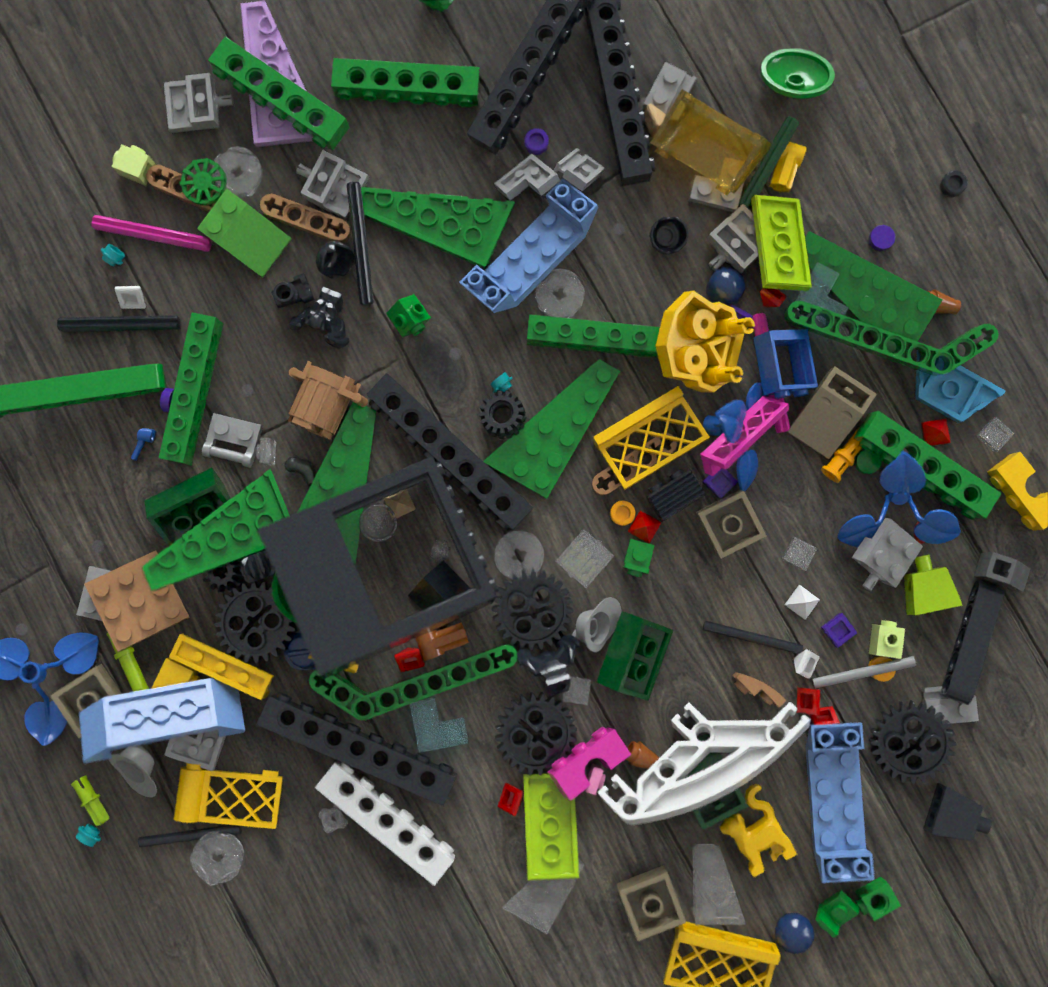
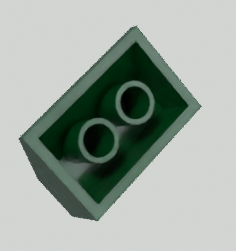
[144,468,231,546]
[596,611,673,701]

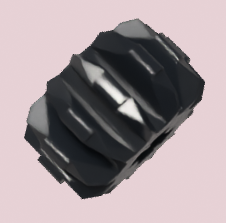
[239,550,275,583]
[202,561,243,593]

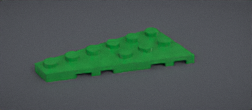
[361,187,515,269]
[805,231,943,353]
[483,359,620,499]
[142,469,290,592]

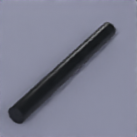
[703,620,803,654]
[138,825,242,848]

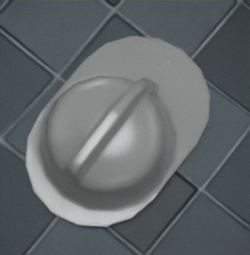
[573,597,621,652]
[109,745,157,797]

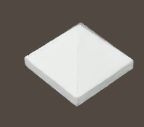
[115,286,146,309]
[785,585,820,620]
[793,649,819,679]

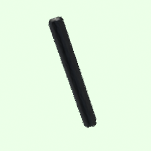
[347,182,374,305]
[57,315,181,332]

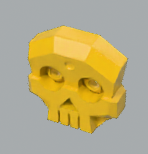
[656,291,755,392]

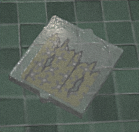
[555,529,614,588]

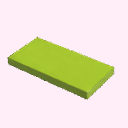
[751,195,812,291]
[523,773,579,880]

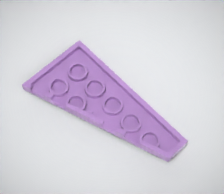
[241,1,321,147]

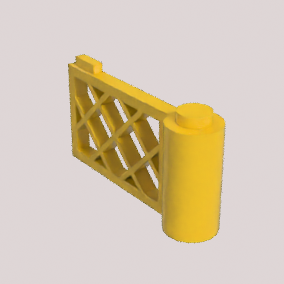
[174,763,283,829]

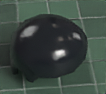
[649,217,689,254]
[316,241,354,279]

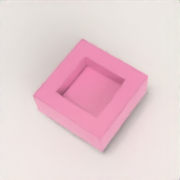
[585,763,606,795]

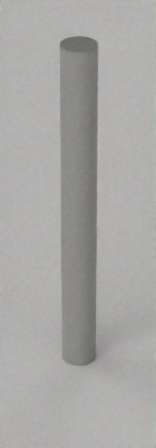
[812,656,916,689]

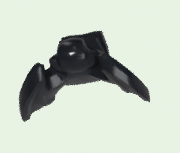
[289,287,349,348]
[517,635,580,697]

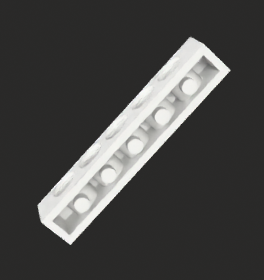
[315,760,455,886]

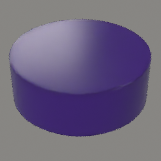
[524,128,549,155]
[869,225,895,251]
[160,388,174,413]

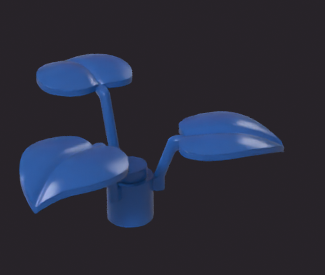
[703,382,767,492]
[837,451,961,548]
[0,633,99,746]

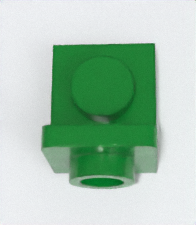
[622,539,655,578]
[816,890,860,938]

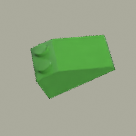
[197,189,292,277]

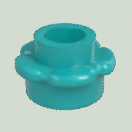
[101,244,125,266]
[490,372,513,393]
[76,824,101,847]

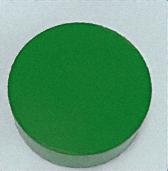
[854,450,881,474]

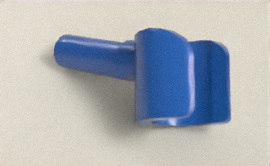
[131,428,156,460]

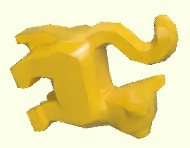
[720,784,797,877]

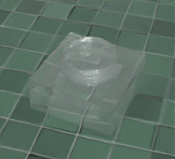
[976,417,1015,452]
[256,438,276,466]
[782,537,817,571]
[562,676,591,705]

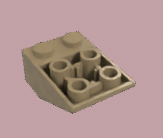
[787,366,877,459]

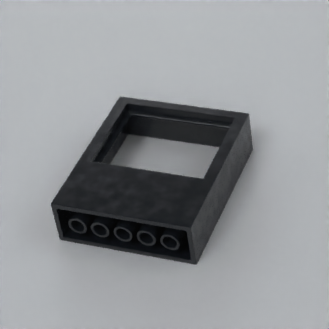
[257,456,498,679]

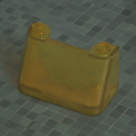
[651,89,772,196]

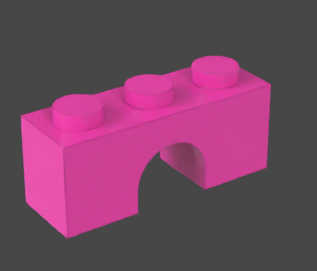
[547,727,631,801]

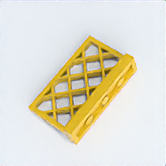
[593,386,710,490]
[663,922,780,987]

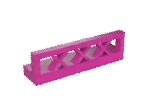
[701,396,789,476]

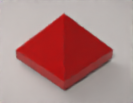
[760,288,787,307]
[921,419,951,446]
[628,510,661,544]
[394,647,425,672]
[797,687,820,715]
[809,706,840,725]
[498,783,523,816]

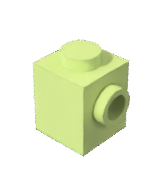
[112,144,156,186]
[869,620,905,659]

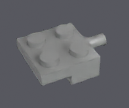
[164,73,234,133]
[296,150,369,220]
[707,204,759,274]
[852,518,923,591]

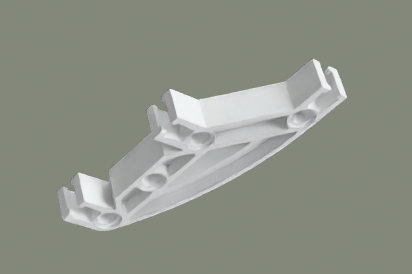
[598,702,810,825]

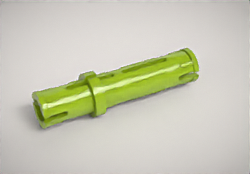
[106,633,149,692]

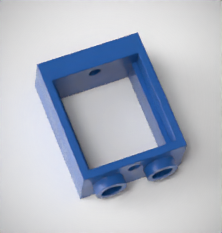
[753,329,818,399]

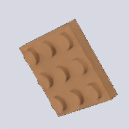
[84,551,190,652]

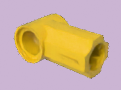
[769,141,807,192]

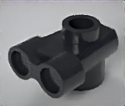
[271,273,315,308]

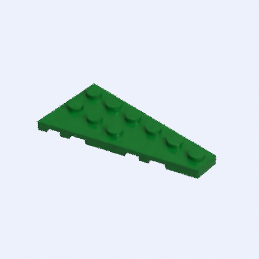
[297,402,376,564]

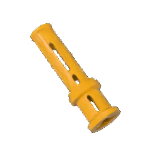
[821,427,862,483]

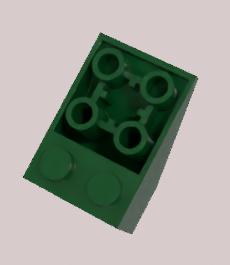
[670,733,749,830]

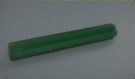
[739,116,799,210]

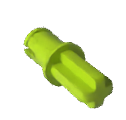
[71,775,109,826]

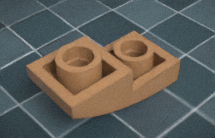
[732,672,787,708]

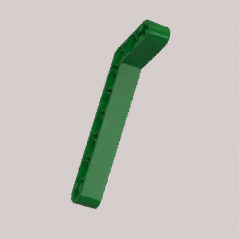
[784,301,998,376]
[0,364,167,418]
[309,644,517,720]

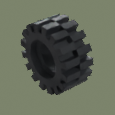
[479,391,526,439]

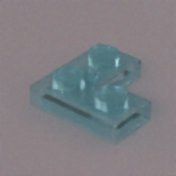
[794,262,848,324]
[410,697,469,753]

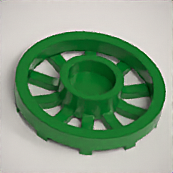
[180,158,227,205]

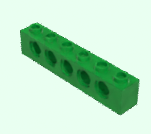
[208,37,350,151]
[331,58,480,107]
[159,312,223,466]
[527,314,660,358]
[854,411,1001,520]

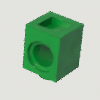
[854,876,901,921]

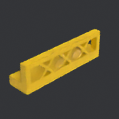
[169,634,274,700]

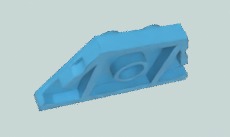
[915,350,1005,423]

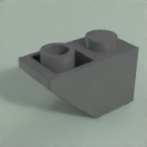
[974,552,1031,592]

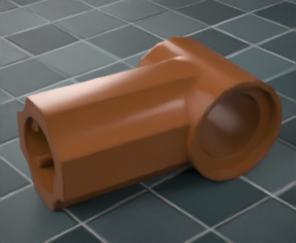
[415,622,469,661]

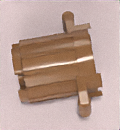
[288,361,368,440]

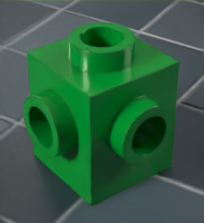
[386,294,431,338]

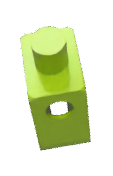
[904,555,962,615]

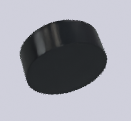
[940,171,967,197]

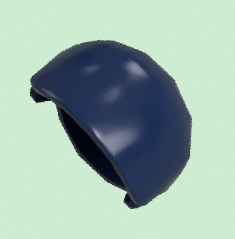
[706,267,746,306]
[775,913,814,954]

